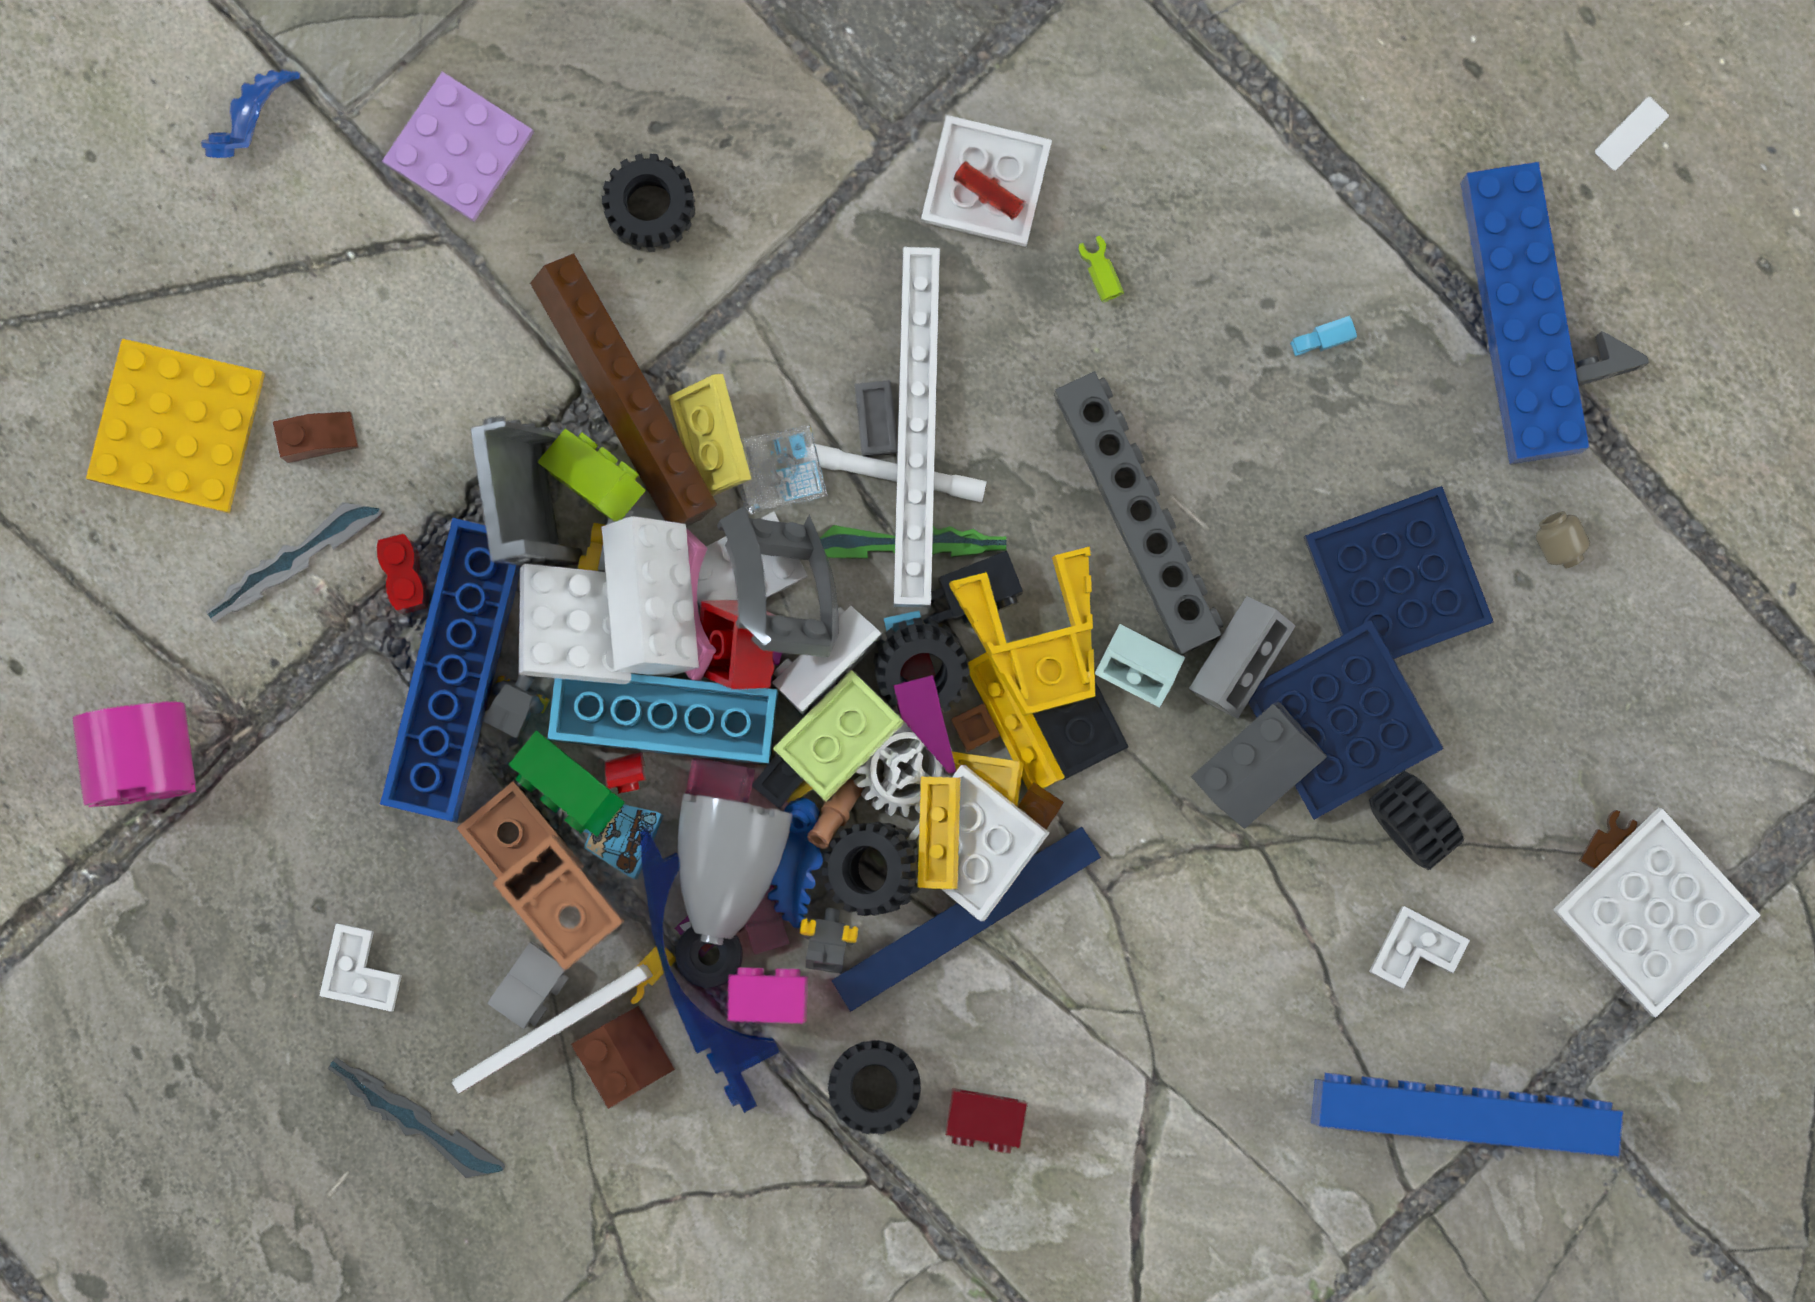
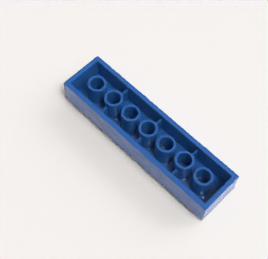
[1460,162,1589,465]
[380,518,522,823]
[1311,1073,1623,1157]

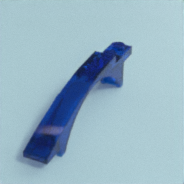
[639,826,780,1113]

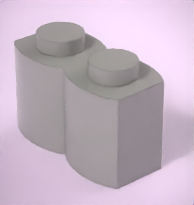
[487,942,569,1029]

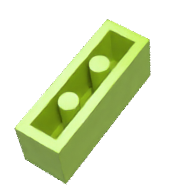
[538,428,646,522]

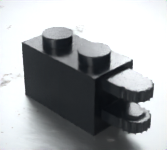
[923,551,1023,624]

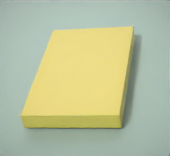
[669,374,751,496]

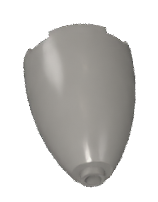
[677,794,793,945]

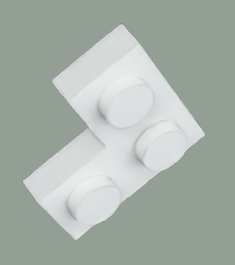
[1369,906,1470,989]
[319,923,402,1012]

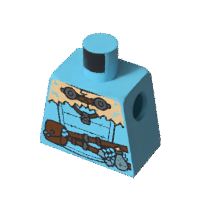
[584,805,664,879]

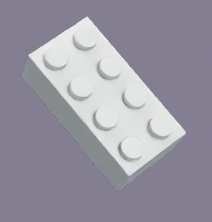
[602,516,699,677]

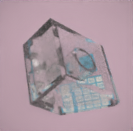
[739,425,827,515]

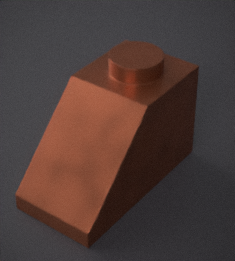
[273,411,359,463]

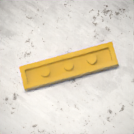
[968,652,1065,790]

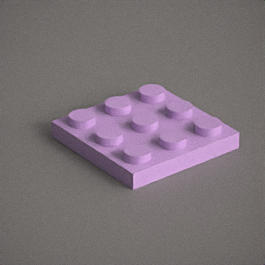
[382,72,534,222]

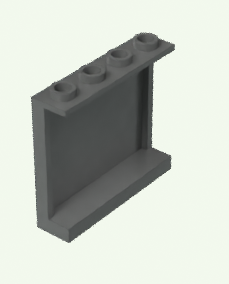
[470,416,582,567]

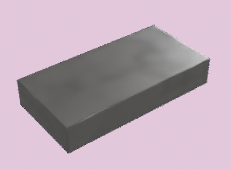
[855,380,898,457]

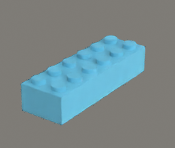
[548,674,778,765]

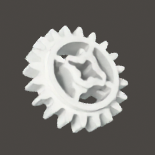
[854,714,952,817]

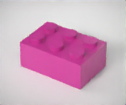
[728,967,808,1023]

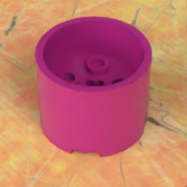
[72,702,196,807]

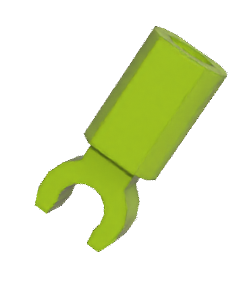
[1078,236,1124,303]

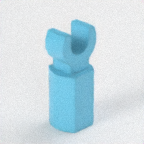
[1290,316,1357,356]

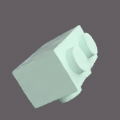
[1095,624,1185,708]

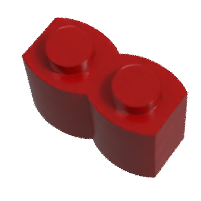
[377,533,429,615]

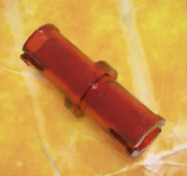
[953,161,1026,221]

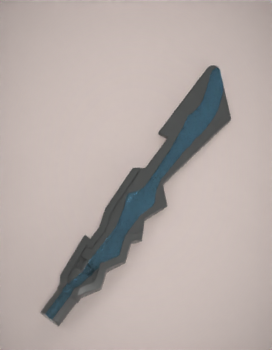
[328,1057,505,1178]

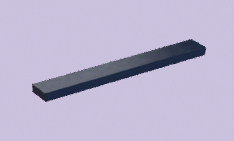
[831,826,1101,1012]

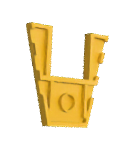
[949,547,1095,716]

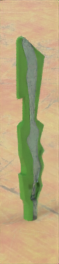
[820,525,1007,558]

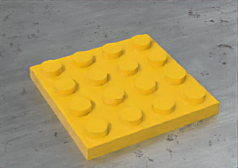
[86,338,265,514]

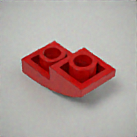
[605,752,647,794]

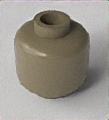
[1535,511,1590,568]

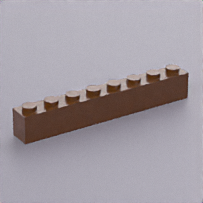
[530,253,717,527]

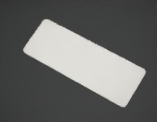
[1595,97,1669,170]

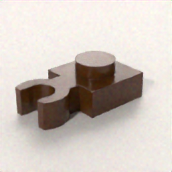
[1579,810,1637,870]

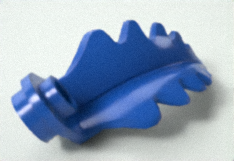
[201,70,300,158]
[767,798,823,928]

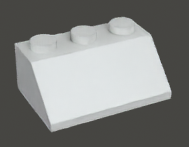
[772,606,882,716]

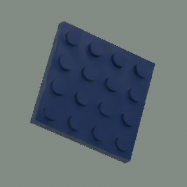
[1304,486,1494,659]
[1248,619,1444,820]

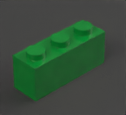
[508,730,625,837]

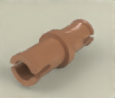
[807,779,863,849]

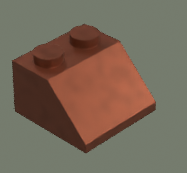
[571,1006,675,1109]

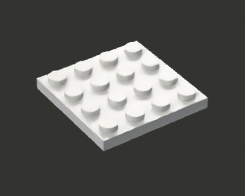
[1553,808,1761,1018]

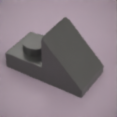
[1575,331,1649,386]

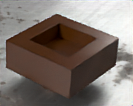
[951,703,1000,752]
[1018,782,1064,830]

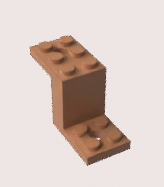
[456,781,624,971]

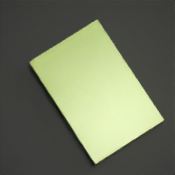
[773,670,904,801]

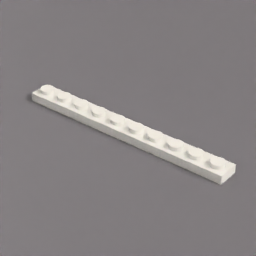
[894,247,940,608]

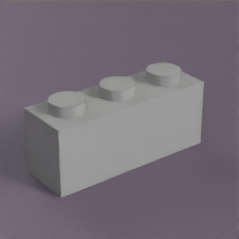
[1189,596,1295,719]

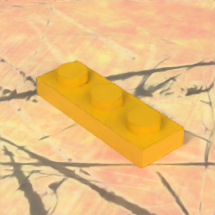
[918,776,961,889]

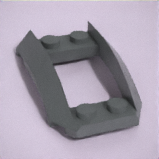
[717,506,839,657]

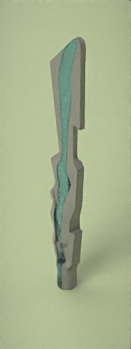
[206,503,382,623]

